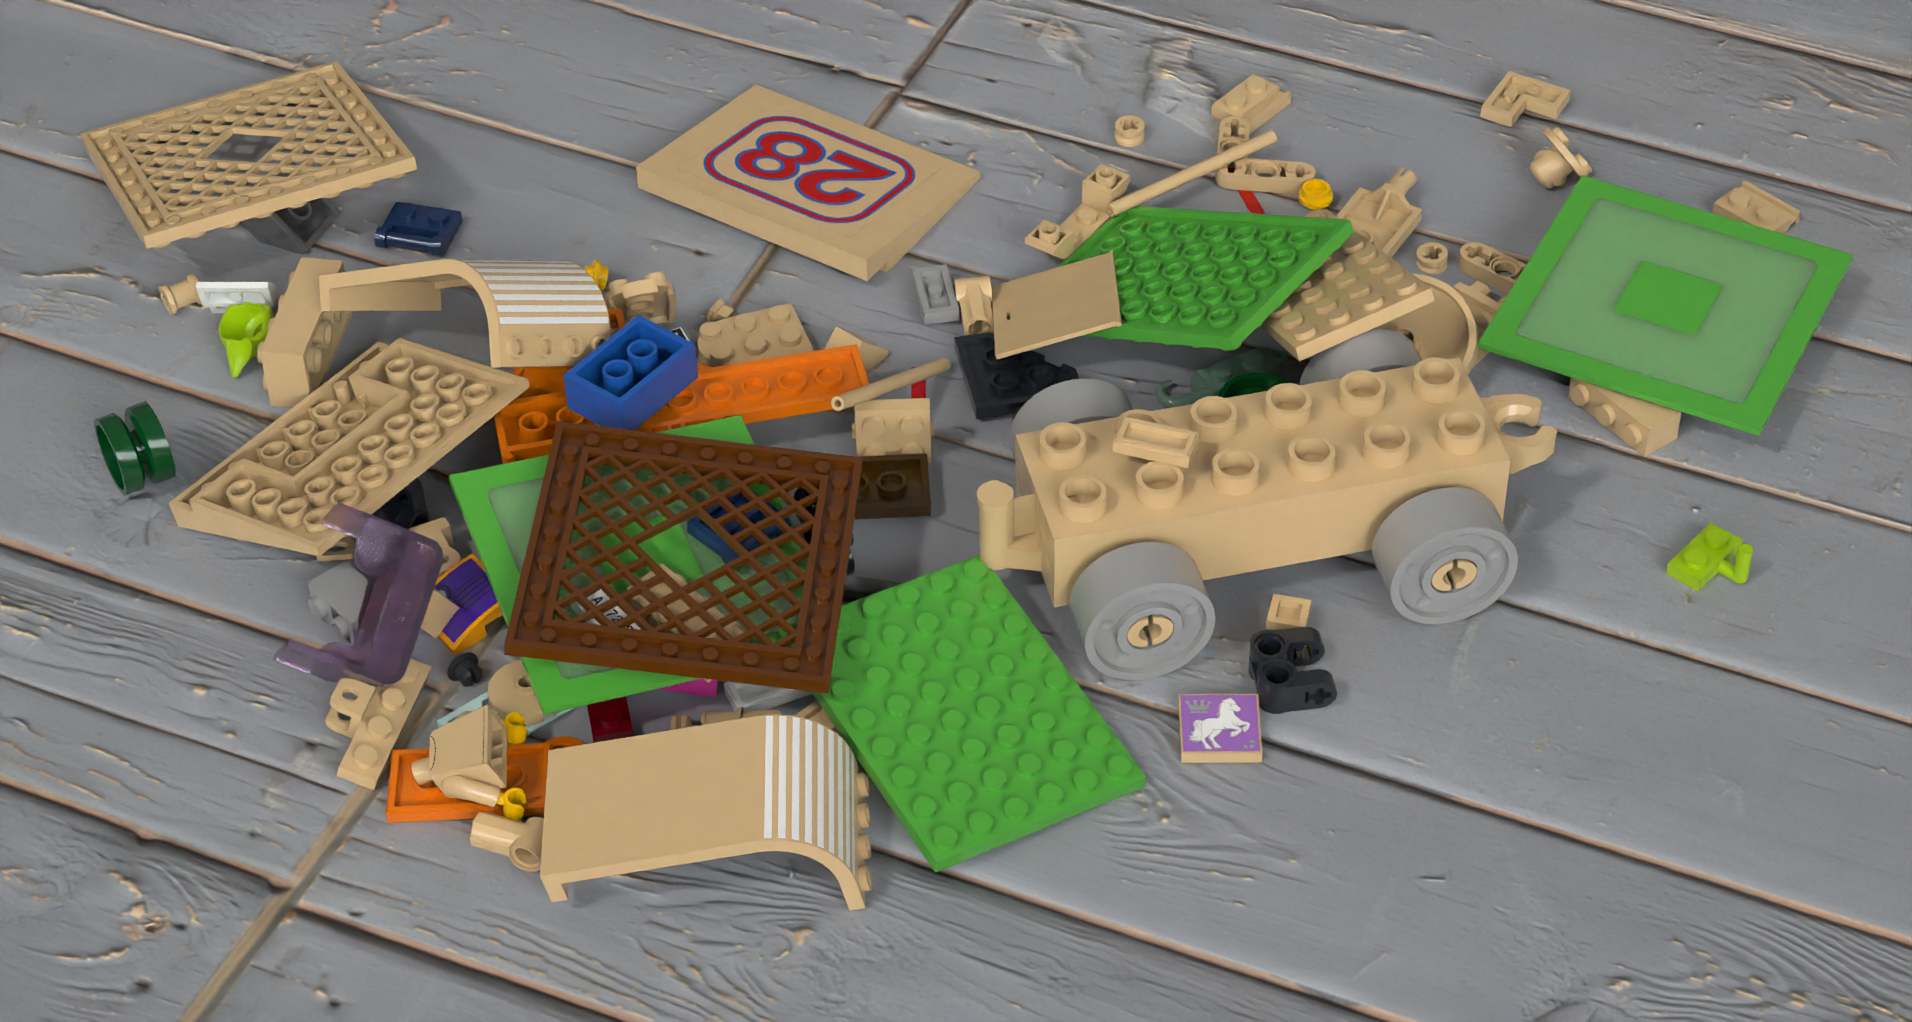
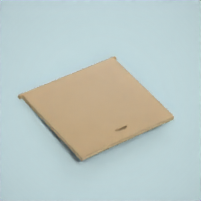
[992,251,1122,359]

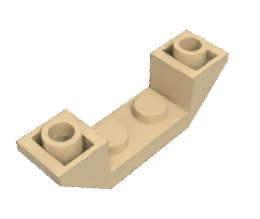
[1025,164,1130,260]

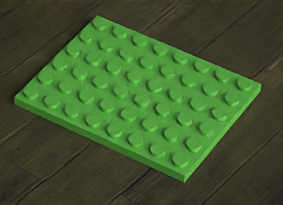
[1008,206,1354,351]
[776,555,1147,873]

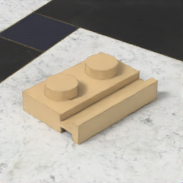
[1211,73,1292,134]
[1712,180,1801,234]

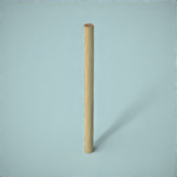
[1106,130,1277,217]
[831,357,951,411]

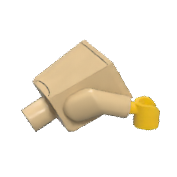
[412,705,527,821]

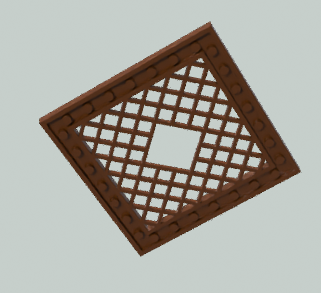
[504,421,863,694]

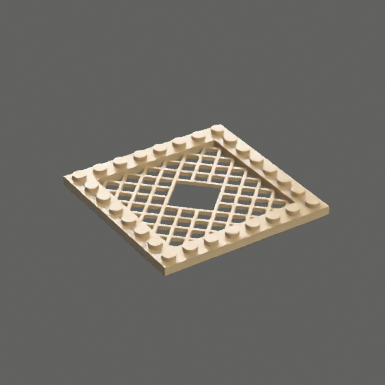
[80,61,417,249]

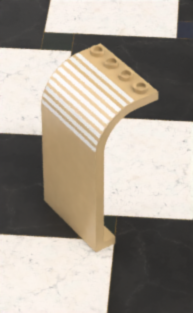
[319,258,611,368]
[540,714,872,911]

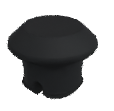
[447,652,482,687]

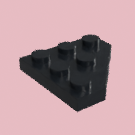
[954,332,1079,419]

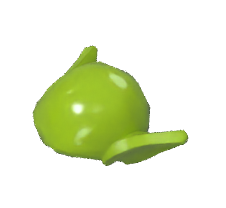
[218,302,275,379]

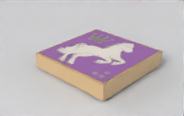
[1178,694,1262,763]

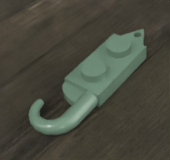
[1156,347,1288,408]

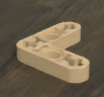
[1215,116,1316,194]
[1458,242,1526,295]

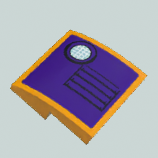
[432,553,503,656]

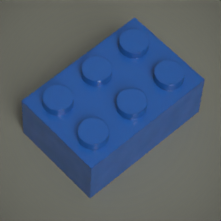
[564,315,698,430]

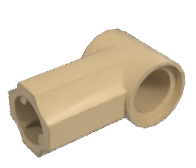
[953,275,994,335]
[469,812,544,872]

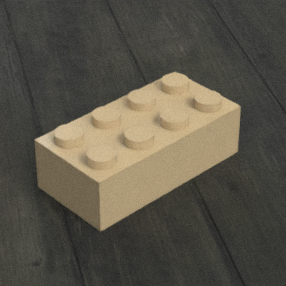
[257,257,352,408]

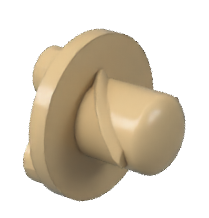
[1530,126,1592,189]

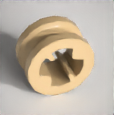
[1114,115,1145,147]
[1416,242,1448,275]

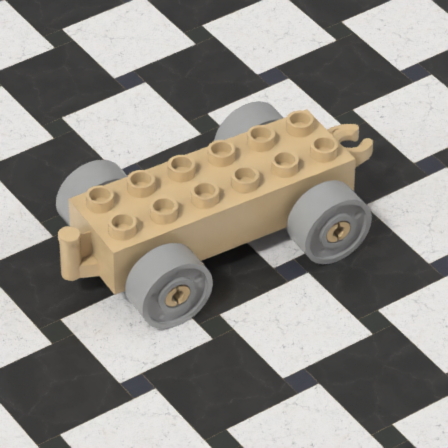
[977,328,1557,680]

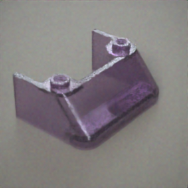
[273,502,444,687]

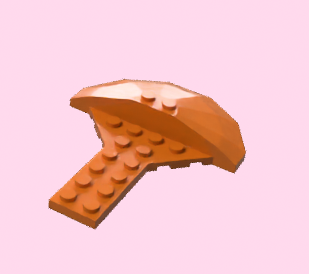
[493,308,872,464]

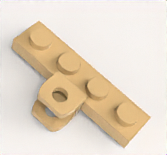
[325,653,432,790]

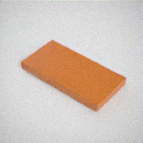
[386,742,554,823]

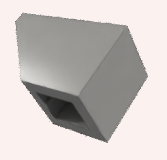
[308,560,372,651]

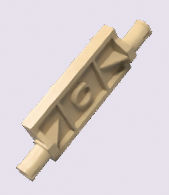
[1336,167,1422,258]

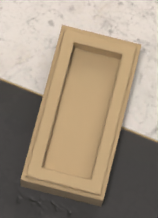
[1113,416,1200,468]

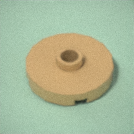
[488,659,560,725]

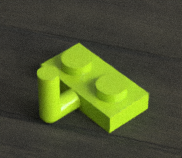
[1666,522,1753,592]

